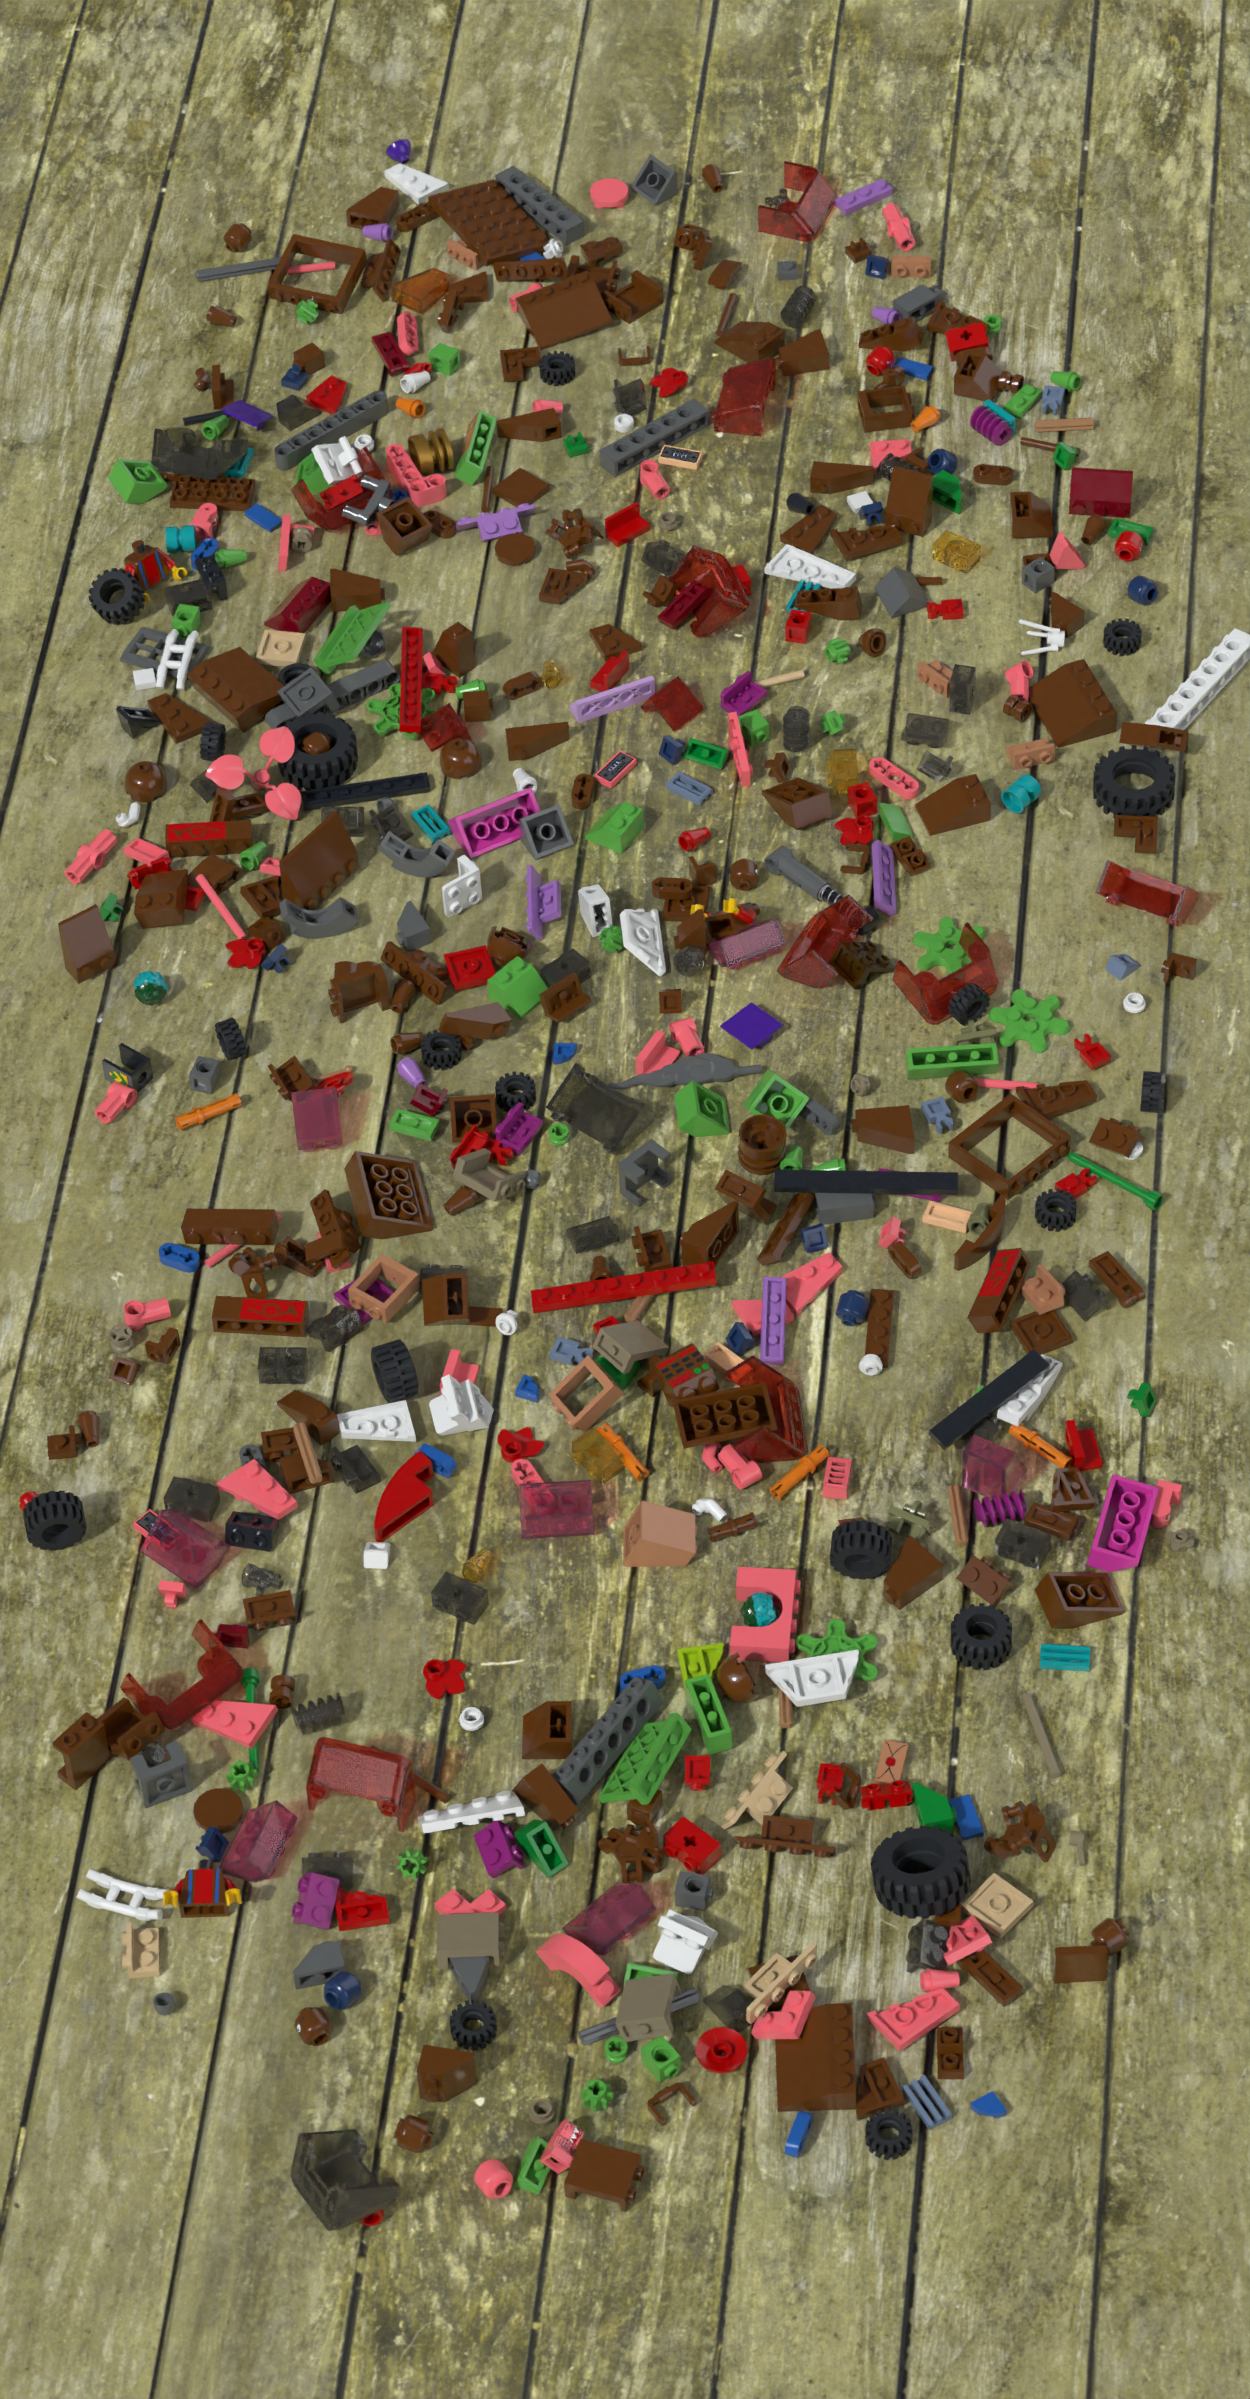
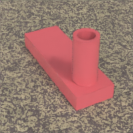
[278,514,315,572]

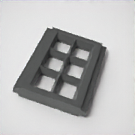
[120,627,209,681]

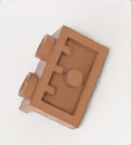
[447,239,484,271]
[891,255,931,278]
[917,659,965,698]
[1006,738,1055,770]
[1019,1264,1065,1315]

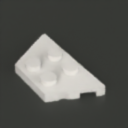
[620,909,666,976]
[765,1650,859,1707]

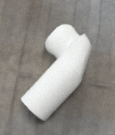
[692,1499,728,1522]

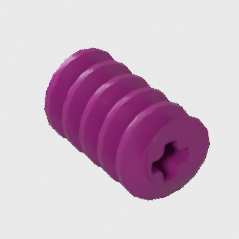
[970,405,1013,446]
[974,1490,1026,1528]

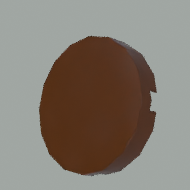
[495,533,536,566]
[193,1788,244,1834]

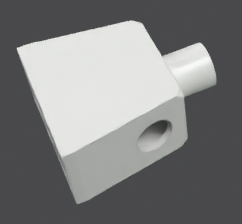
[578,885,612,937]

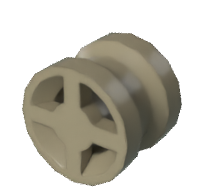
[292,527,312,553]
[109,1324,134,1354]

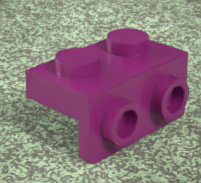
[720,671,767,717]
[495,1102,543,1156]
[474,1820,525,1878]
[292,1872,340,1930]

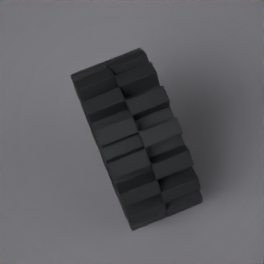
[539,351,575,386]
[1103,618,1142,656]
[200,722,226,761]
[948,983,990,1026]
[215,1017,247,1061]
[421,1029,462,1070]
[495,1071,536,1112]
[1140,1071,1162,1113]
[1035,1189,1077,1232]
[449,2000,497,2051]
[865,2108,913,2160]

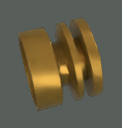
[408,428,454,477]

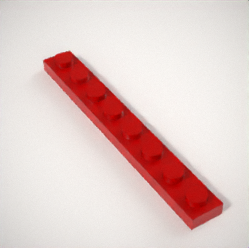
[399,626,423,733]
[531,1261,717,1313]

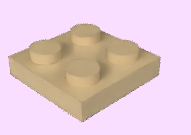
[256,629,306,667]
[961,1873,1033,1939]

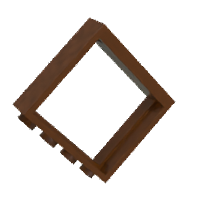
[267,234,367,315]
[948,1094,1071,1200]

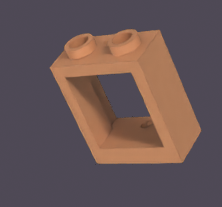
[348,1254,420,1324]
[548,1355,624,1433]

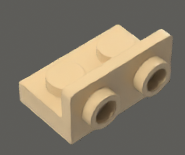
[122,1922,160,1979]

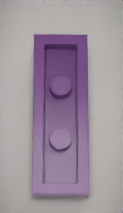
[835,179,893,216]

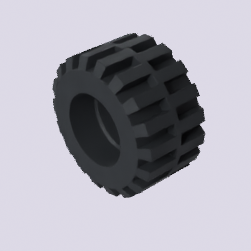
[89,568,146,625]
[371,1339,419,1403]
[23,1491,87,1551]
[830,1520,892,1580]
[950,1603,1012,1670]

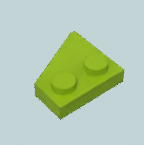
[677,1643,724,1694]

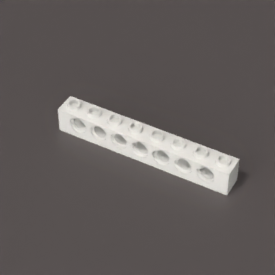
[1145,628,1250,751]

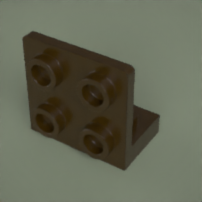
[829,941,896,989]

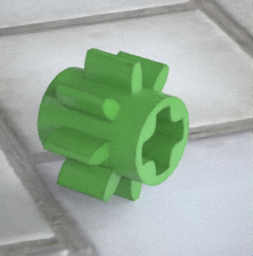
[295,299,319,324]
[825,638,850,665]
[819,710,846,736]
[599,925,624,953]
[226,1760,258,1792]
[396,1846,429,1880]
[580,2078,613,2112]

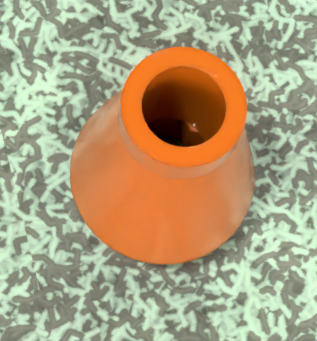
[396,397,425,419]
[910,405,941,433]

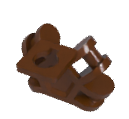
[545,508,604,560]
[228,1242,289,1298]
[984,1801,1056,1862]
[598,1815,664,1884]

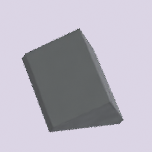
[631,154,678,206]
[875,567,929,619]
[519,804,574,860]

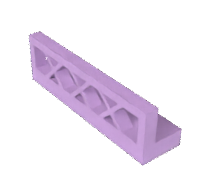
[570,676,655,723]

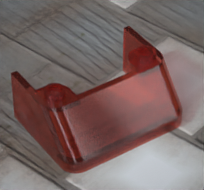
[758,161,837,242]
[291,446,393,533]
[1095,860,1200,927]
[777,895,873,988]
[892,922,999,1025]
[724,1355,808,1463]
[120,1619,243,1730]
[306,1737,416,1832]

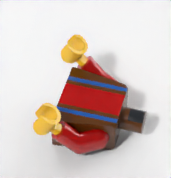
[124,540,187,603]
[690,898,760,938]
[163,1859,242,1918]

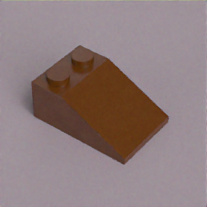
[714,321,785,369]
[885,466,933,537]
[915,774,991,836]
[761,777,833,830]
[134,869,188,929]
[58,904,116,984]
[680,1201,739,1267]
[1035,1572,1125,1629]

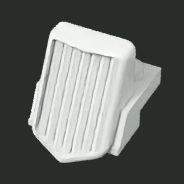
[429,1374,494,1436]
[653,1909,718,1975]

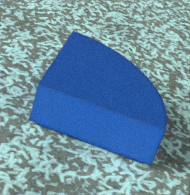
[553,1043,577,1065]
[515,1374,539,1403]
[970,2091,1007,2118]

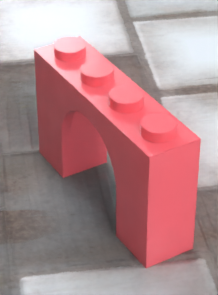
[730,1567,801,1663]

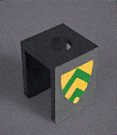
[102,1043,153,1093]

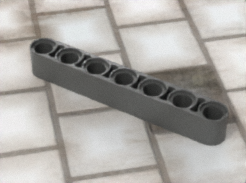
[274,390,388,471]
[265,660,401,729]

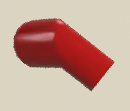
[403,362,432,376]

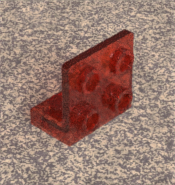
[641,676,704,731]
[419,703,472,752]

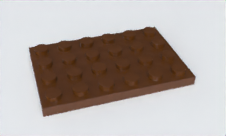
[428,179,550,266]

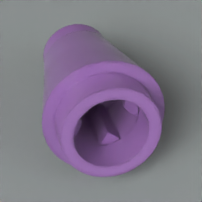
[363,223,393,243]
[872,306,902,324]
[397,1057,427,1089]

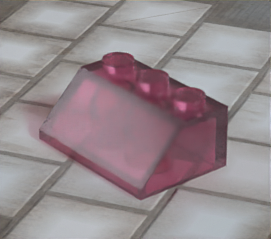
[706,919,786,970]
[519,1480,594,1539]
[140,1508,230,1589]
[219,1800,298,1883]
[562,1882,656,1956]

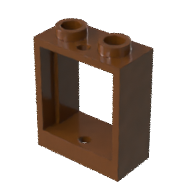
[857,385,915,433]

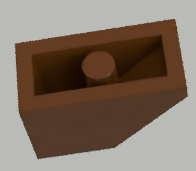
[1051,592,1085,639]
[673,909,707,958]
[279,1453,334,1494]

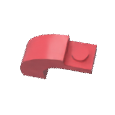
[535,1934,621,2008]

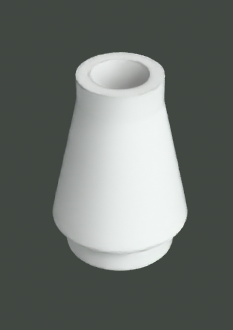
[400,371,430,393]
[513,768,537,793]

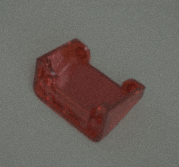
[711,357,776,437]
[669,545,750,638]

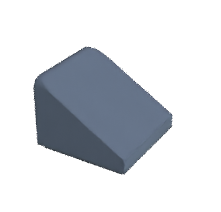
[1106,954,1140,980]

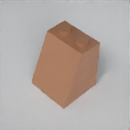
[623,1501,698,1567]

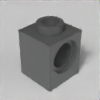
[1022,557,1054,594]
[189,1056,221,1094]
[675,1871,714,1911]

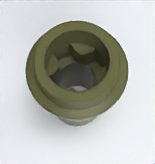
[967,1203,990,1235]

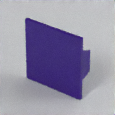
[221,400,274,432]
[720,1002,783,1050]

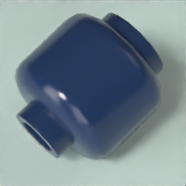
[928,449,958,475]
[1127,576,1158,605]
[835,1290,869,1326]
[324,1971,362,2010]

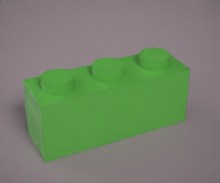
[685,1674,732,1755]

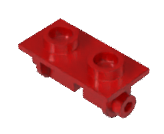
[127,856,173,890]
[449,1124,490,1170]
[859,1780,912,1811]

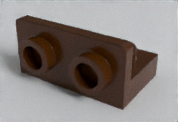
[212,365,234,409]

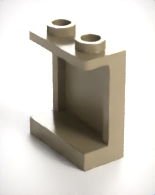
[452,1148,526,1202]
[593,1320,669,1374]
[437,1912,505,1969]
[615,1973,681,2042]

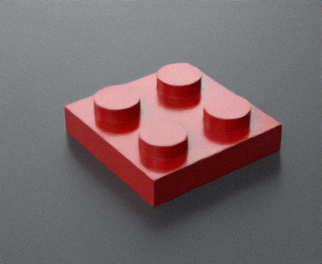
[443,945,496,991]

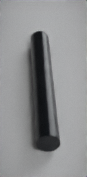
[183,410,233,426]

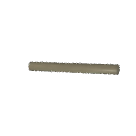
[1022,1693,1061,1778]

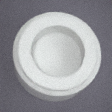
[614,414,634,433]

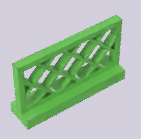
[313,601,391,675]
[598,1713,692,1805]

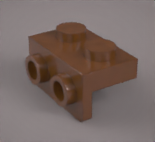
[539,973,591,1022]
[268,1055,316,1105]
[1089,1118,1146,1158]
[631,1226,672,1272]
[261,1425,309,1463]
[956,1555,1017,1607]
[243,1590,296,1631]

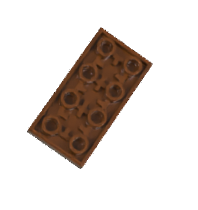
[170,475,256,511]

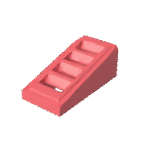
[823,1457,852,1500]

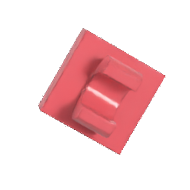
[422,652,446,677]
[878,1217,906,1249]
[158,1580,188,1608]

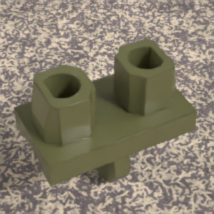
[953,1020,996,1046]
[887,1501,933,1543]

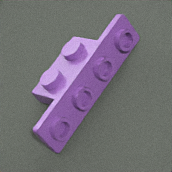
[456,503,536,543]
[526,865,561,940]

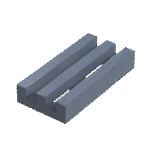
[666,772,713,806]
[902,2075,952,2130]

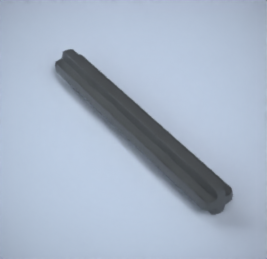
[196,257,281,282]
[579,1987,700,2045]

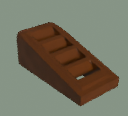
[282,1236,325,1278]

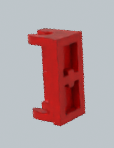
[320,474,365,511]

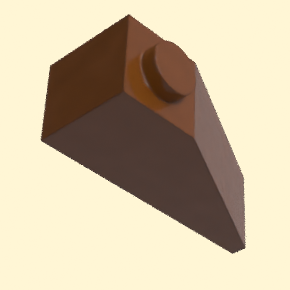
[810,461,874,494]
[505,722,570,761]
[438,1002,512,1040]
[277,1390,339,1446]

